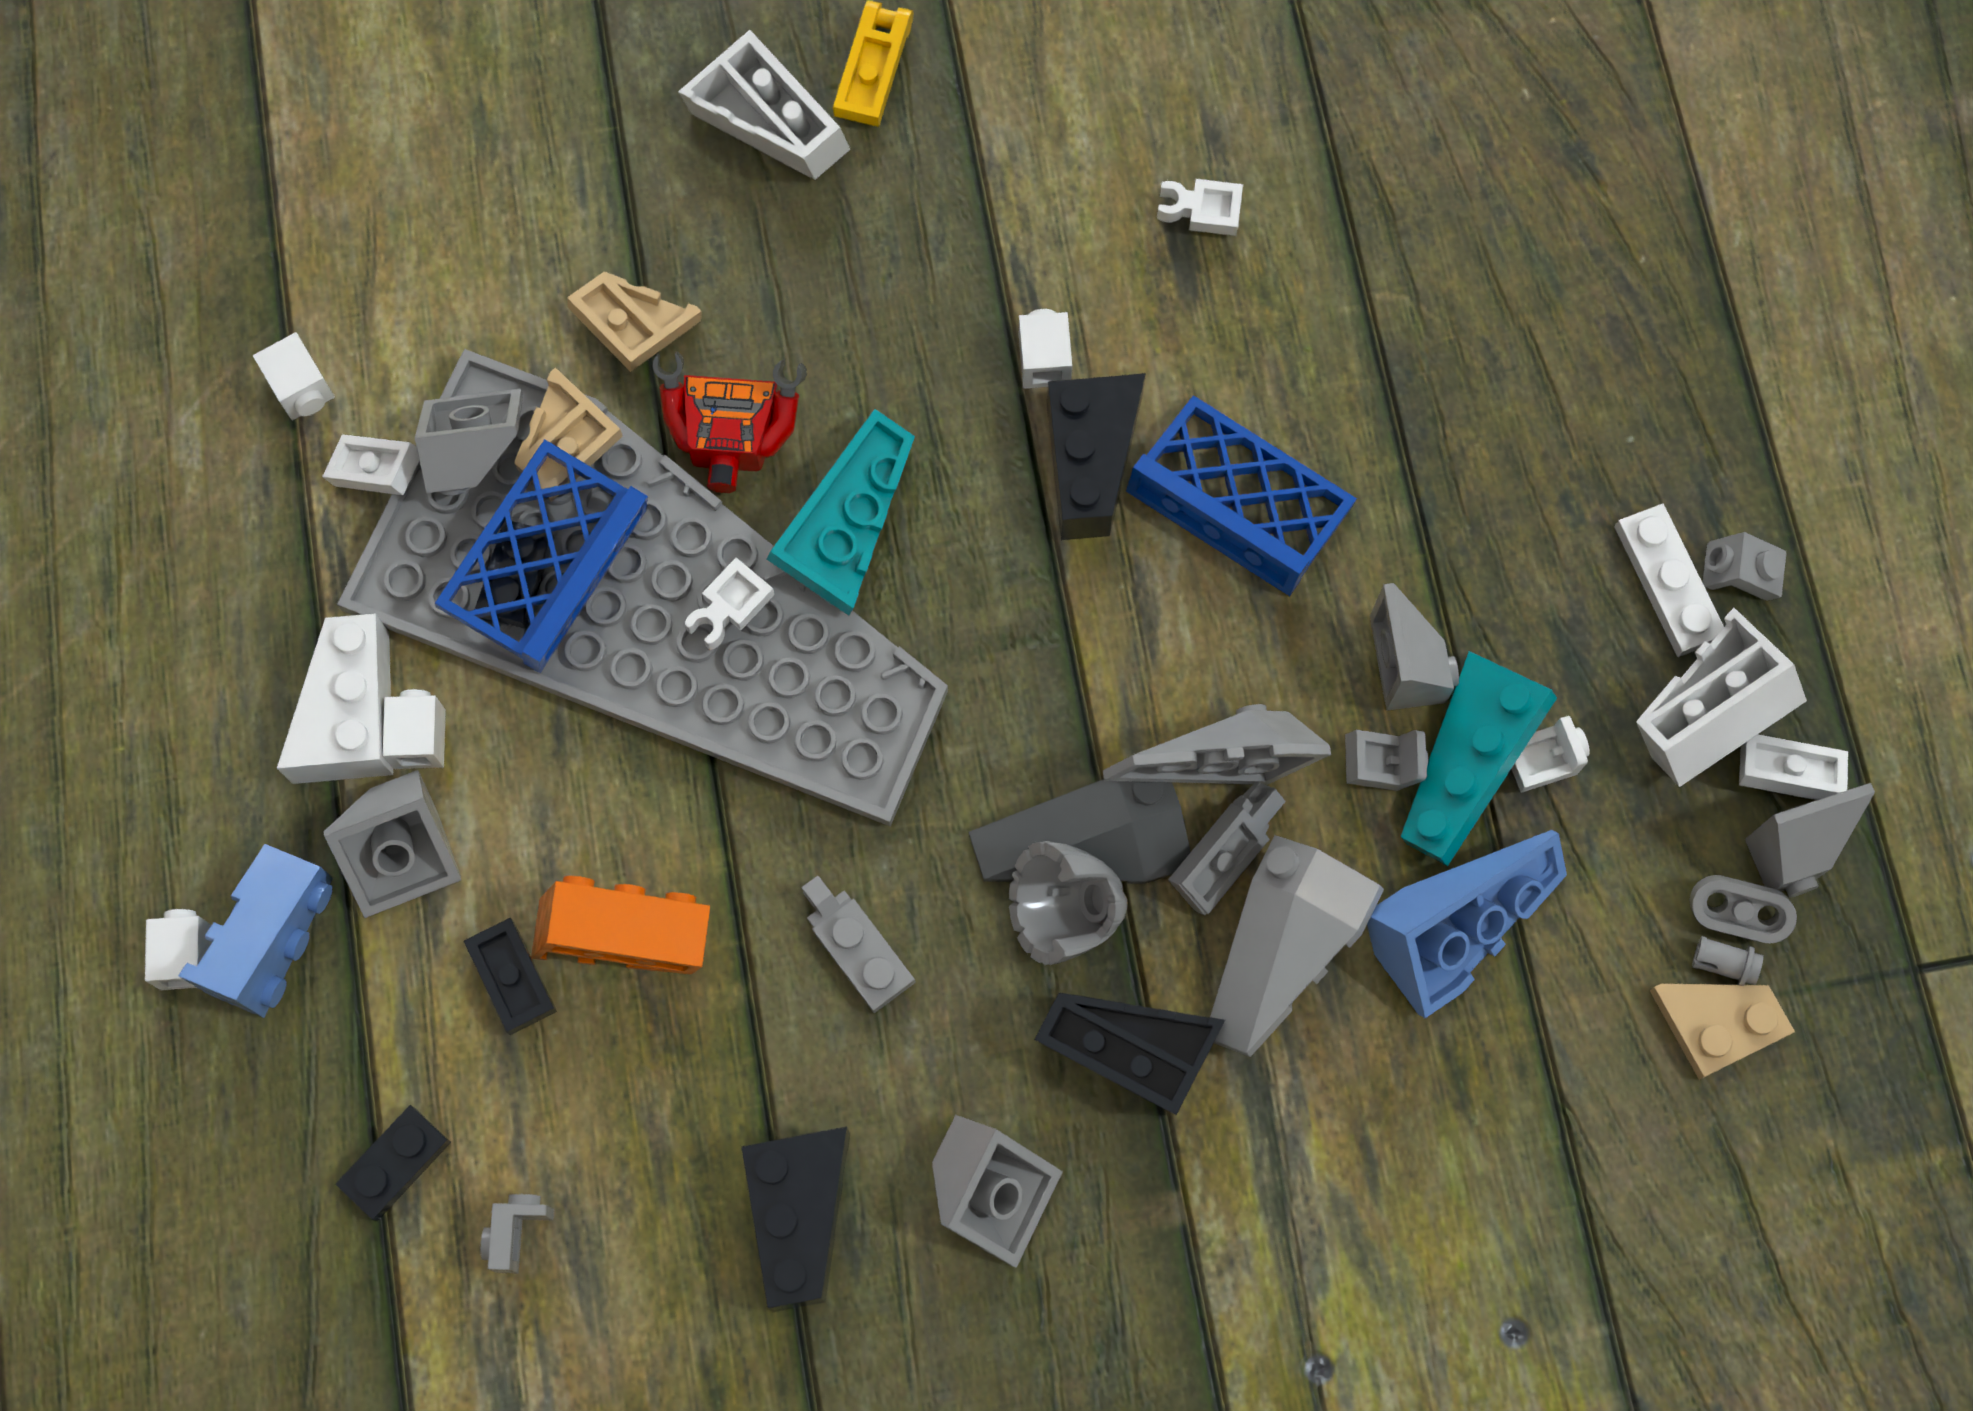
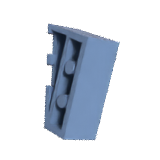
[178,844,333,1018]

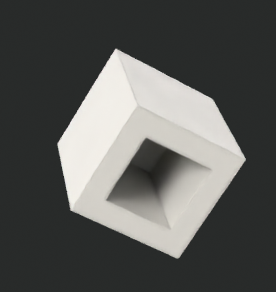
[1019,309,1072,389]
[253,332,335,421]
[382,689,446,769]
[145,909,212,990]

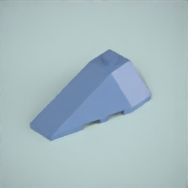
[1367,830,1567,1018]

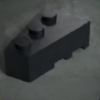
[1047,373,1146,540]
[1034,992,1225,1115]
[741,1126,850,1312]

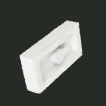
[322,434,419,495]
[1739,734,1848,800]

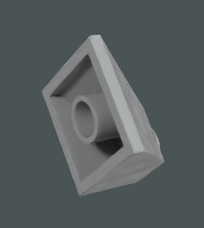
[415,388,523,496]
[1370,583,1459,711]
[324,770,461,918]
[1745,783,1875,898]
[932,1115,1063,1268]

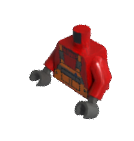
[653,351,807,493]

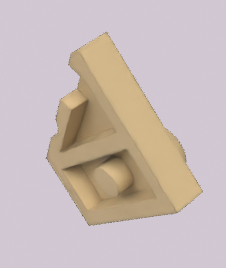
[567,272,701,372]
[514,367,623,502]
[1649,984,1795,1080]

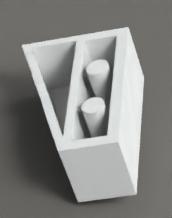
[678,30,850,180]
[1636,607,1807,787]
[277,613,393,784]

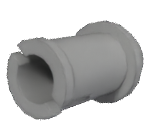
[1692,936,1764,986]

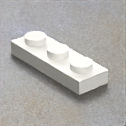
[1614,504,1724,657]

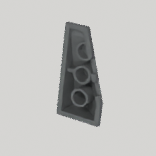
[969,779,1191,884]

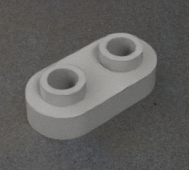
[1690,875,1797,943]

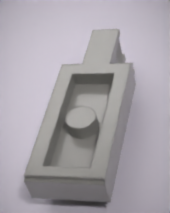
[1168,782,1286,915]
[801,876,915,1013]

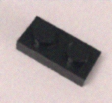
[474,521,555,629]
[464,917,557,1035]
[335,1105,451,1221]

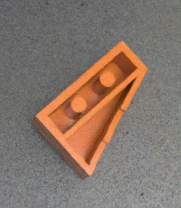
[531,876,710,974]

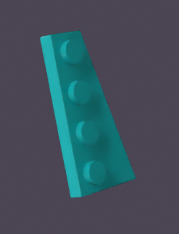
[1401,651,1557,866]

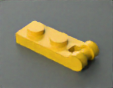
[833,0,913,127]

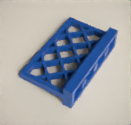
[1126,395,1357,597]
[435,439,648,674]

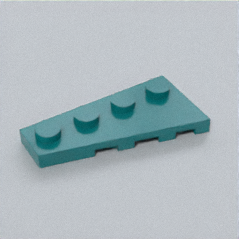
[767,409,915,616]

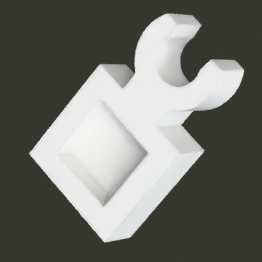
[1157,179,1243,236]
[685,558,775,650]

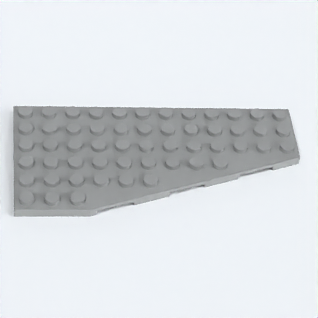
[337,349,948,827]

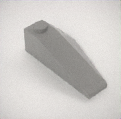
[1103,704,1331,785]
[1210,835,1384,1057]

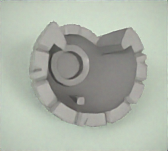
[1009,841,1128,965]

